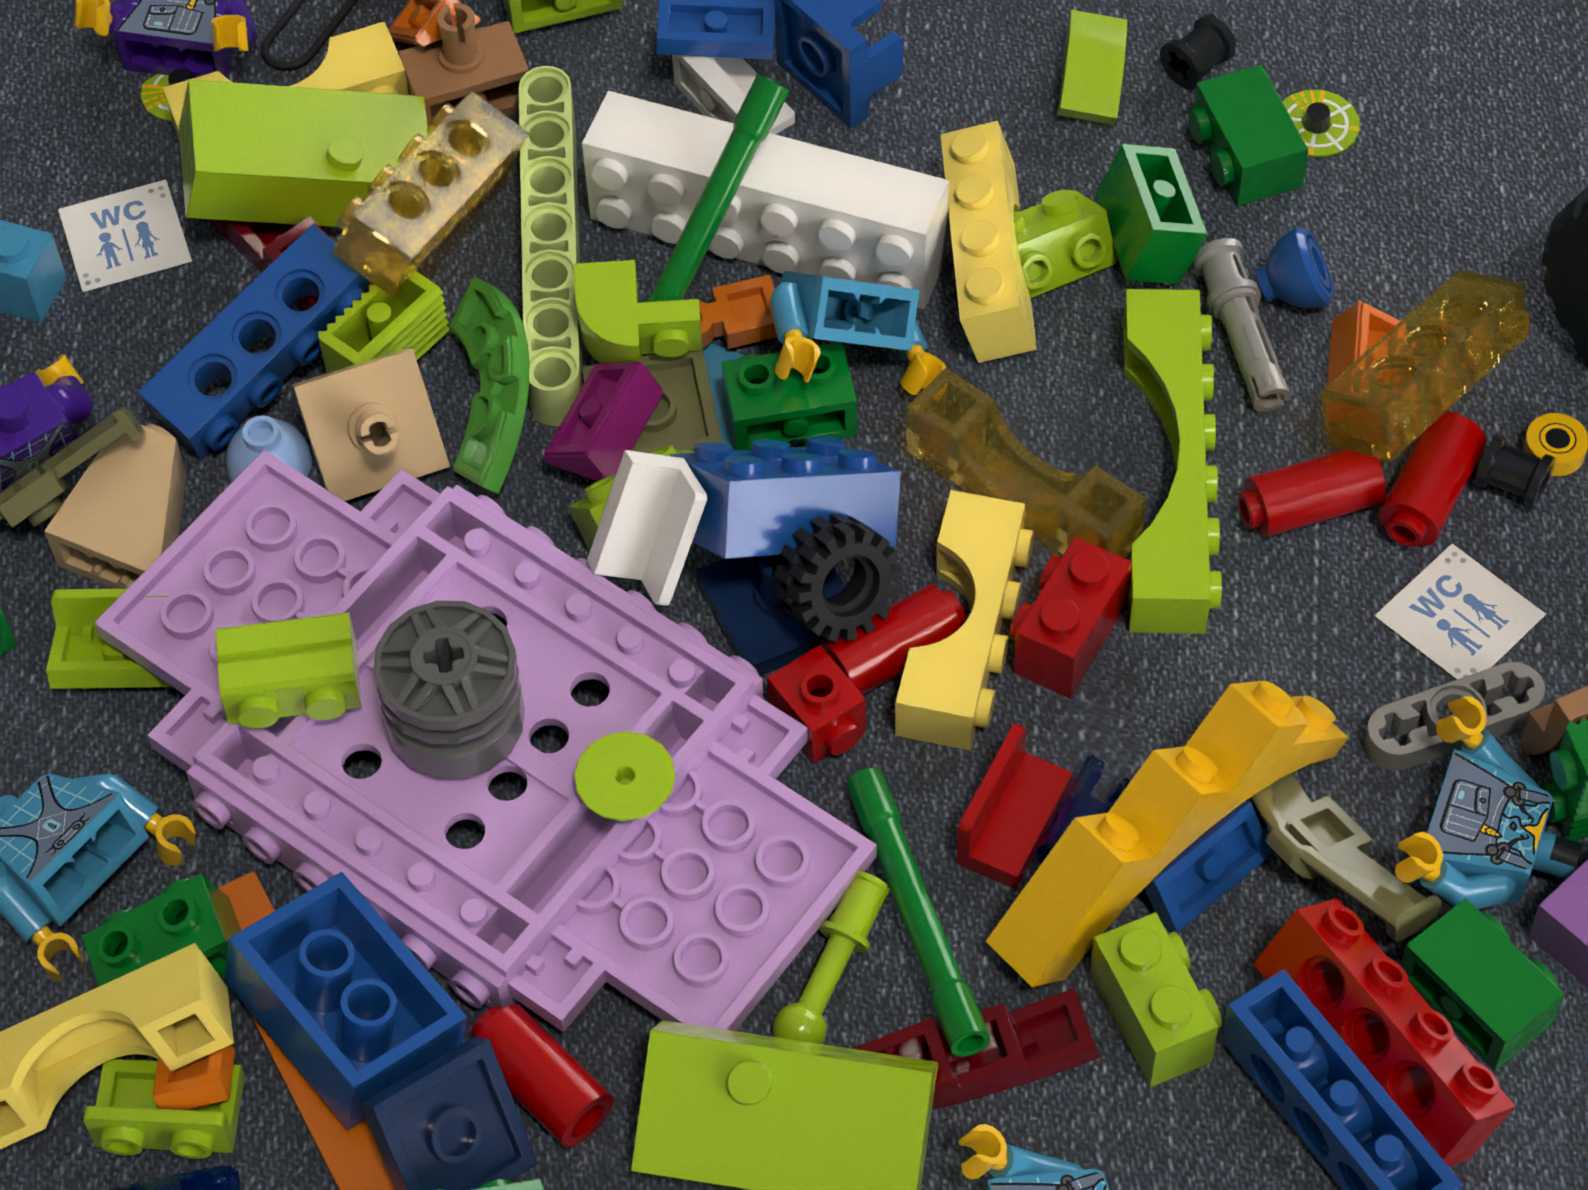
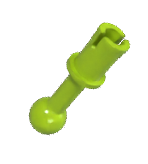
[772,870,891,1044]

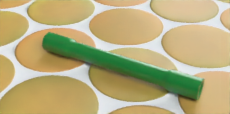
[642,74,790,356]
[846,768,991,1057]

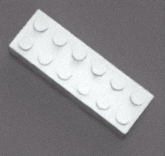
[582,91,949,310]

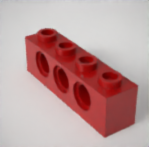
[1254,899,1516,1167]

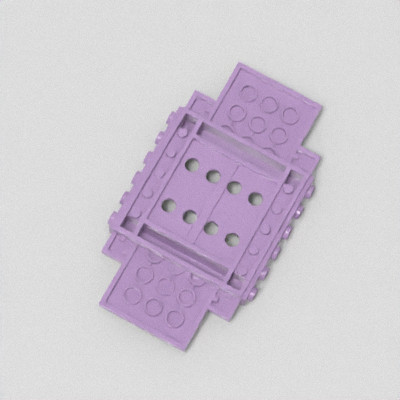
[94,450,877,1033]

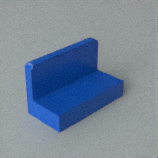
[656,0,775,60]
[1144,800,1273,933]

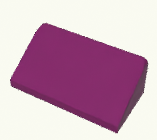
[542,361,663,481]

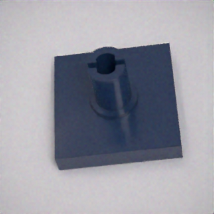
[696,555,845,676]
[360,1036,538,1190]

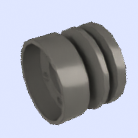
[373,600,525,779]

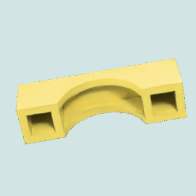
[163,21,410,144]
[940,120,1037,363]
[895,490,1034,751]
[0,943,234,1149]

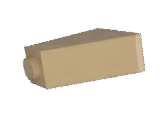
[44,424,187,589]

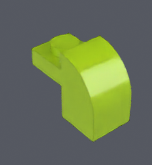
[574,260,703,363]

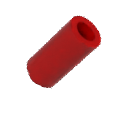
[1379,411,1486,547]
[1237,444,1386,538]
[821,584,966,695]
[471,1004,614,1148]

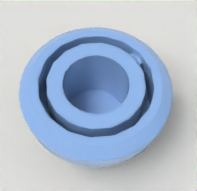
[225,416,312,483]

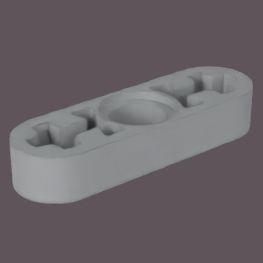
[1364,662,1545,771]

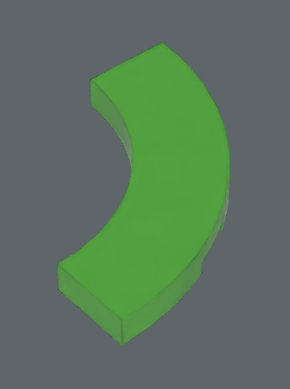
[449,276,530,494]

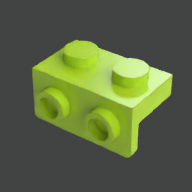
[1013,190,1117,298]
[46,588,172,689]
[83,1059,245,1159]

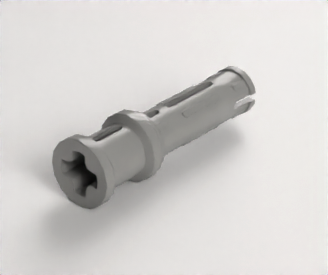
[1191,238,1291,412]

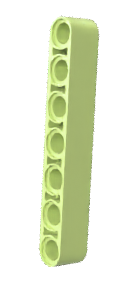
[519,66,584,427]

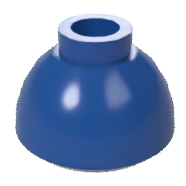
[1256,226,1334,309]

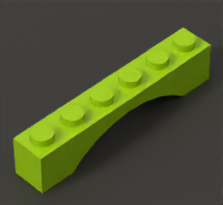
[1123,289,1222,634]

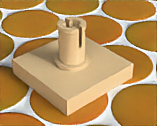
[292,347,450,501]

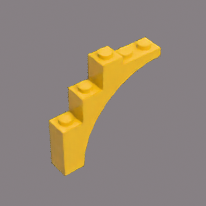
[986,681,1349,987]

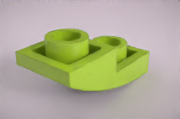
[1057,10,1127,125]

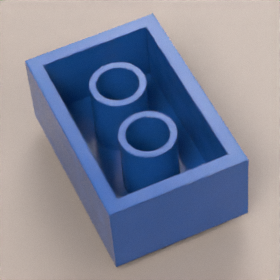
[670,437,901,559]
[225,872,467,1130]

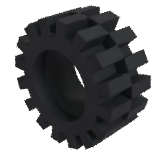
[775,514,902,641]

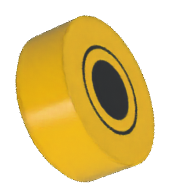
[1523,413,1588,476]

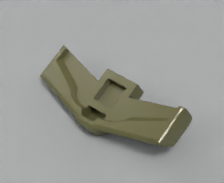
[0,407,145,528]
[1250,773,1442,942]

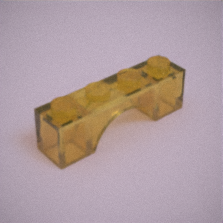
[906,368,1146,558]

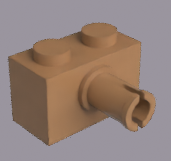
[398,3,529,138]

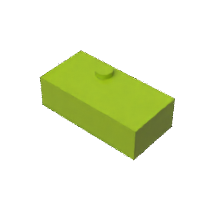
[179,79,435,232]
[631,1020,938,1190]

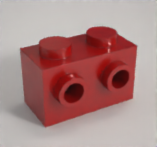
[1009,536,1132,699]

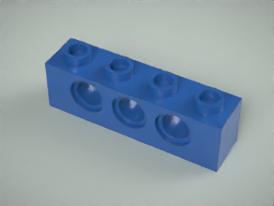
[138,224,371,460]
[1221,969,1463,1190]

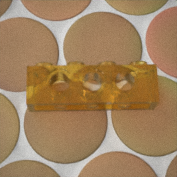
[332,91,529,296]
[1320,270,1530,461]

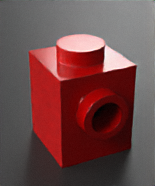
[767,645,866,765]

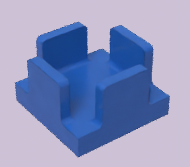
[774,0,903,129]

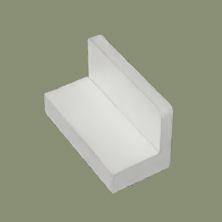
[672,55,795,135]
[587,450,707,606]

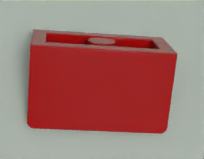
[956,723,1073,890]

